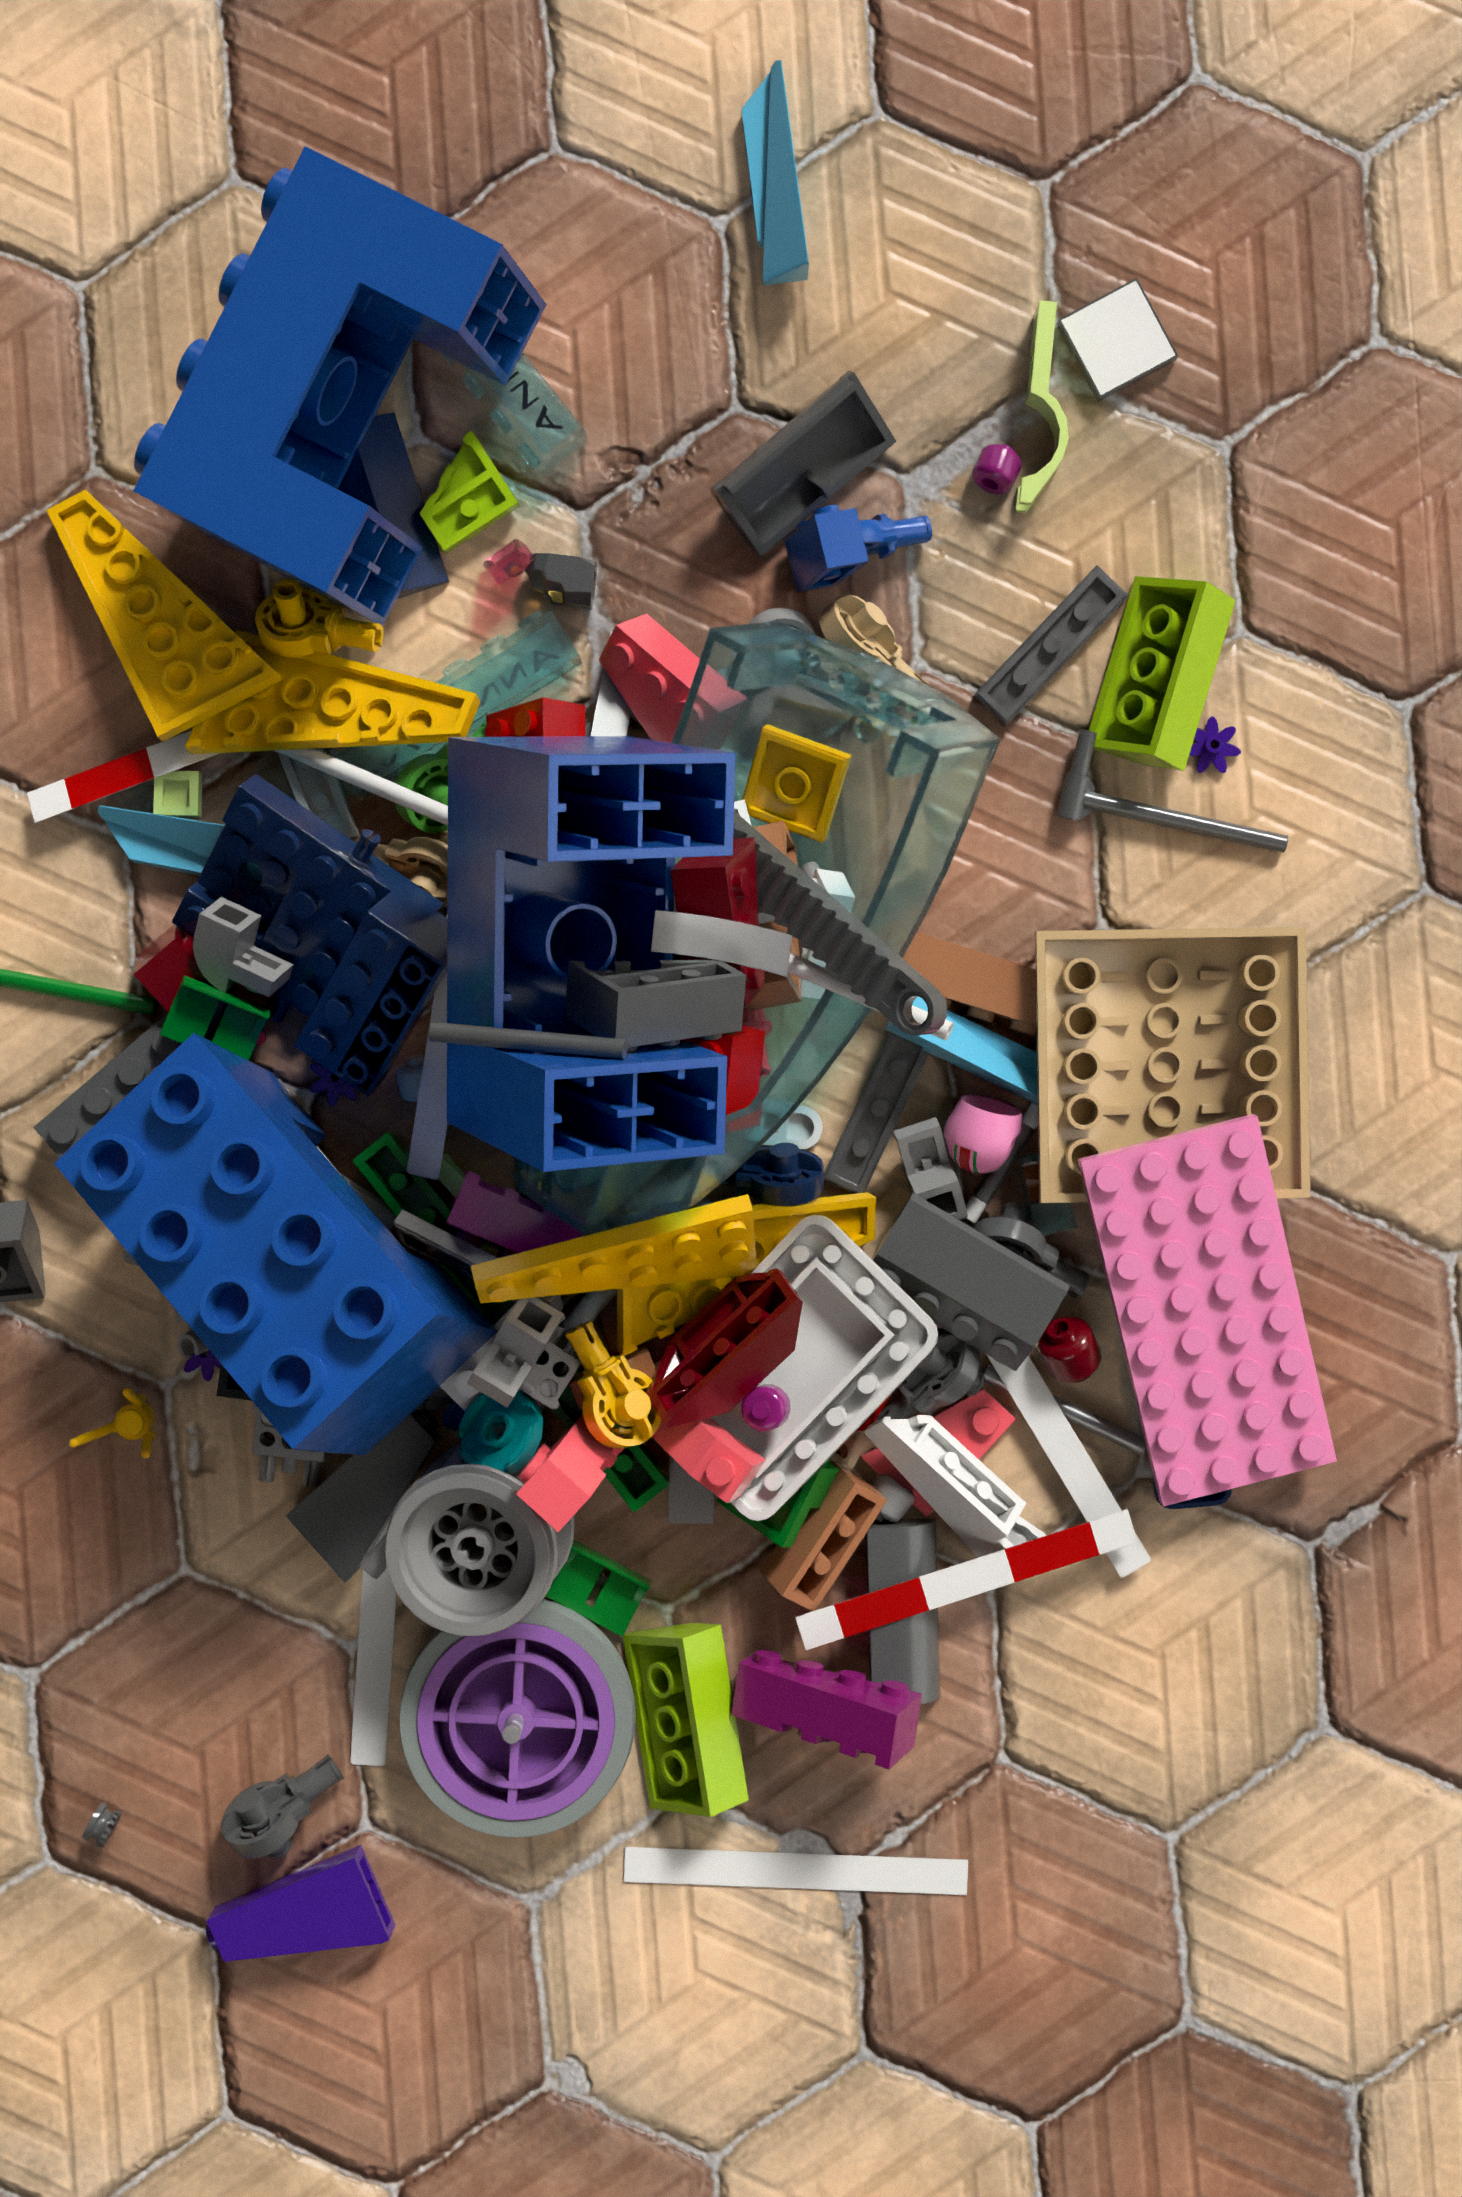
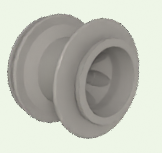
[385,1445,575,1636]

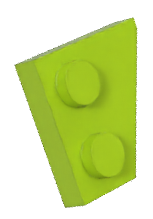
[419,430,520,554]

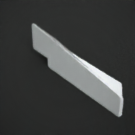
[864,1415,1046,1557]

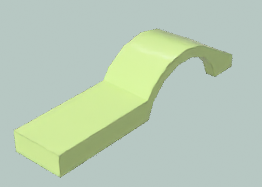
[1015,300,1069,513]

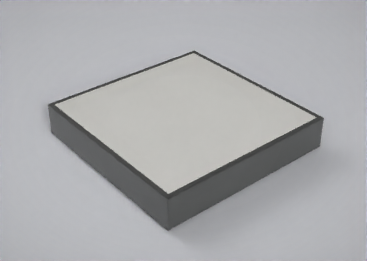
[1056,278,1178,402]

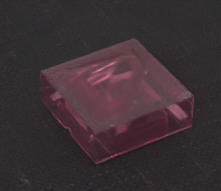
[483,539,535,585]

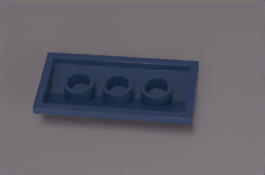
[338,412,449,599]

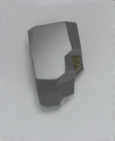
[525,553,597,610]

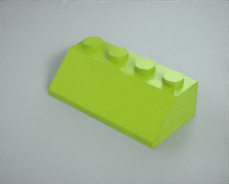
[1089,576,1236,771]
[623,1623,749,1817]

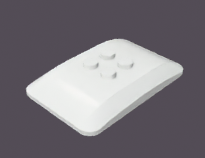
[652,1215,938,1521]

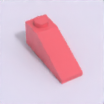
[652,1380,766,1503]

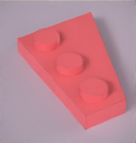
[860,1388,1016,1517]

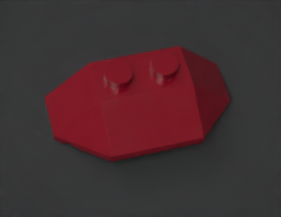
[646,1268,803,1428]

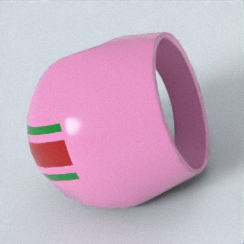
[944,1094,1023,1174]

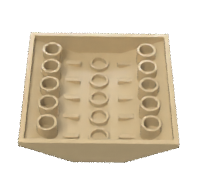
[1035,927,1311,1203]

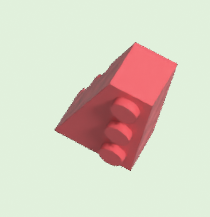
[598,613,744,749]
[516,1413,624,1532]

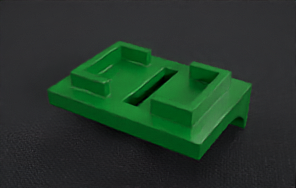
[160,975,270,1061]
[545,1539,652,1636]

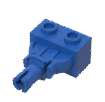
[784,505,932,593]

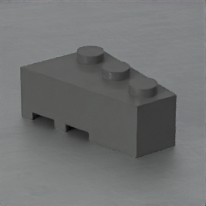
[565,960,746,1053]

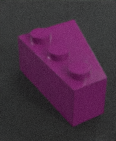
[447,1171,597,1258]

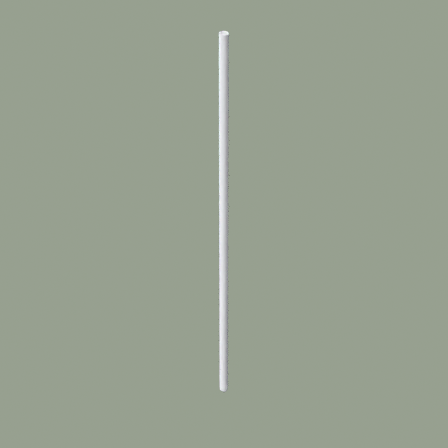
[273,749,954,1041]

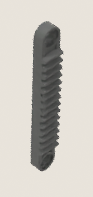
[733,811,947,1036]

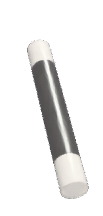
[965,1102,1038,1223]

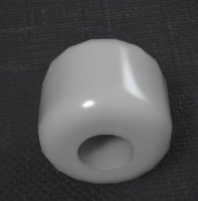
[872,1474,915,1522]

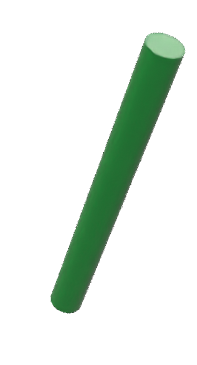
[0,969,158,1016]

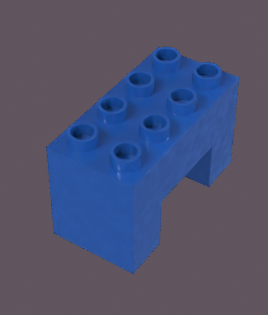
[133,146,547,626]
[447,736,736,1172]
[54,1033,498,1455]

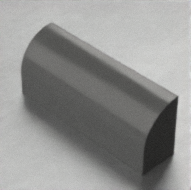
[865,1518,941,1704]

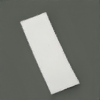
[651,910,792,977]

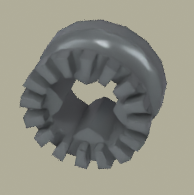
[82,1802,122,1848]

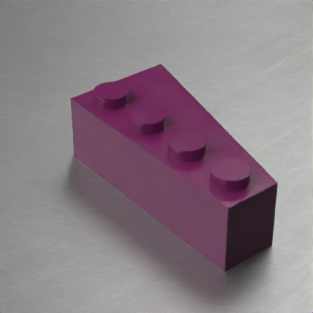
[731,1650,922,1770]

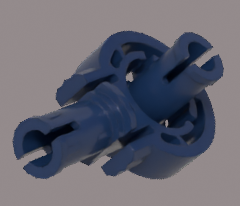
[698,1142,824,1206]

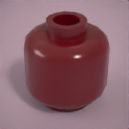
[1037,1317,1102,1383]

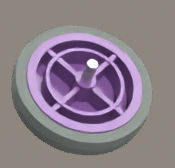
[400,1599,636,1838]

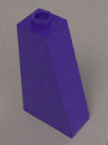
[205,1845,395,1962]

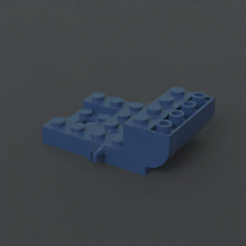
[172,774,447,1097]

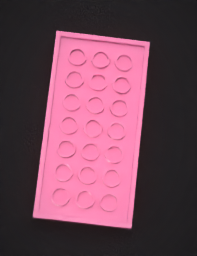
[1078,1114,1337,1506]

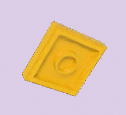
[742,724,852,843]

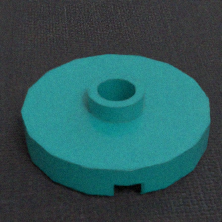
[458,1389,543,1475]

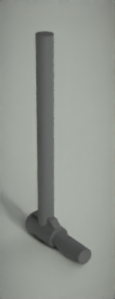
[1056,729,1288,853]

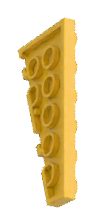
[46,489,283,742]
[185,630,481,754]
[617,1192,876,1355]
[470,1194,757,1303]

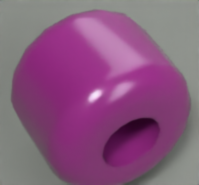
[972,444,1022,495]
[741,1384,791,1432]

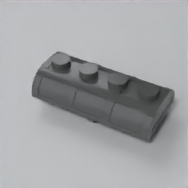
[710,371,896,557]

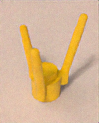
[69,1388,157,1459]

